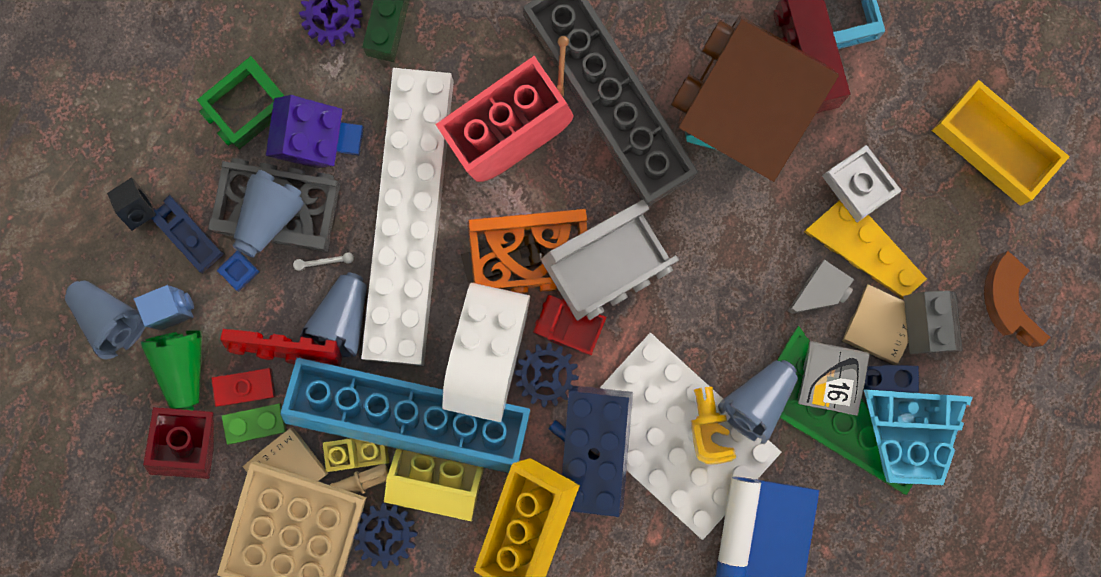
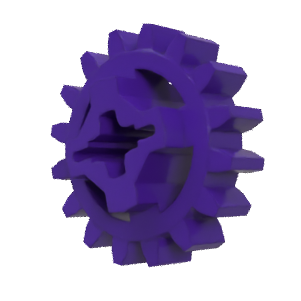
[299,0,363,47]

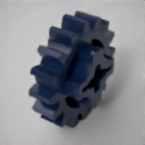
[515,343,579,407]
[354,502,418,569]

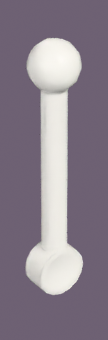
[293,252,354,271]

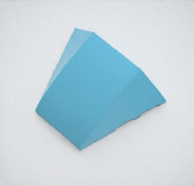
[864,390,973,485]

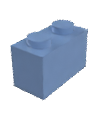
[134,285,194,331]

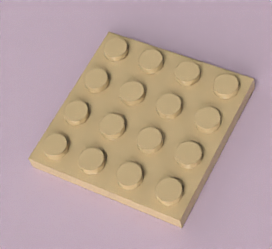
[217,461,367,577]

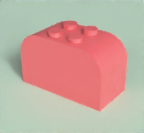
[435,56,574,182]

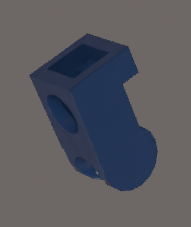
[863,365,919,393]

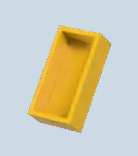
[931,80,1070,206]

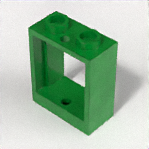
[197,56,284,150]

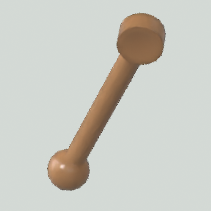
[556,36,569,97]

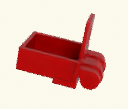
[533,295,607,356]

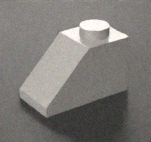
[787,260,854,314]

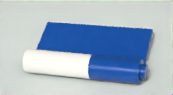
[715,476,820,577]

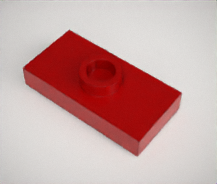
[211,368,276,407]

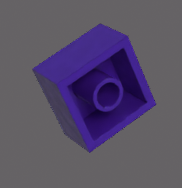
[266,95,343,168]

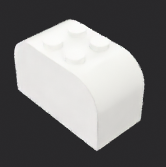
[442,282,530,422]

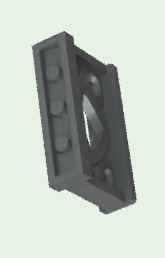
[208,158,341,253]

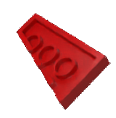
[220,329,342,367]

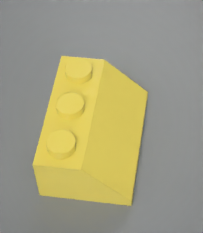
[384,448,484,521]

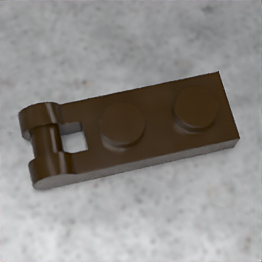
[461,234,545,283]

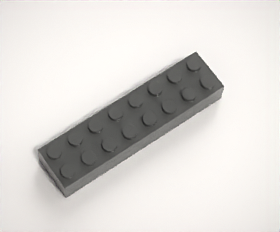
[523,0,698,207]

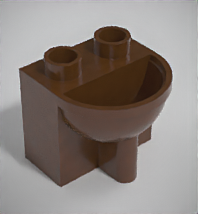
[671,16,839,182]

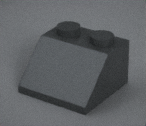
[904,291,963,354]

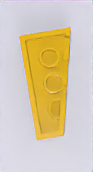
[804,200,927,299]

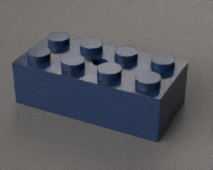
[562,386,633,517]

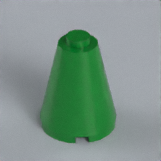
[141,330,202,410]

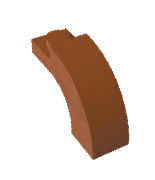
[984,251,1051,348]

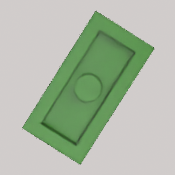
[222,403,287,445]

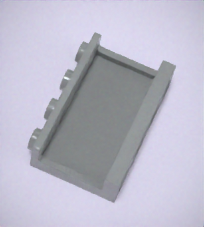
[540,199,679,321]

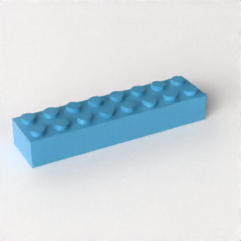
[280,358,530,473]

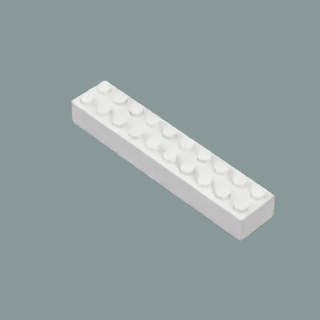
[361,68,454,366]

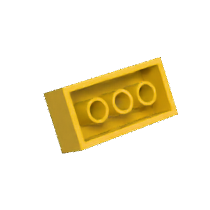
[474,458,580,577]

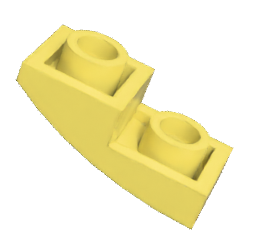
[323,438,389,472]

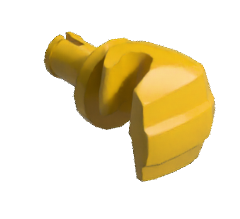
[691,387,736,465]

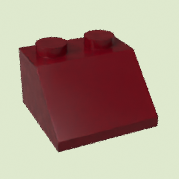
[143,407,214,479]

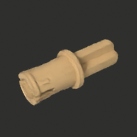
[330,464,389,494]

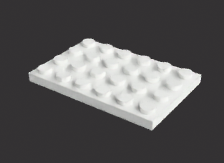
[600,332,782,540]

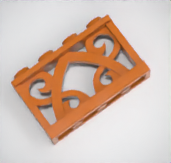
[467,209,587,294]

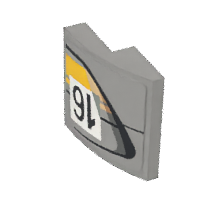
[797,341,869,415]

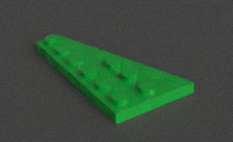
[777,326,913,495]

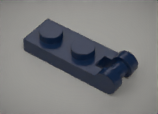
[151,194,224,273]

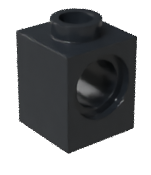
[107,177,156,231]

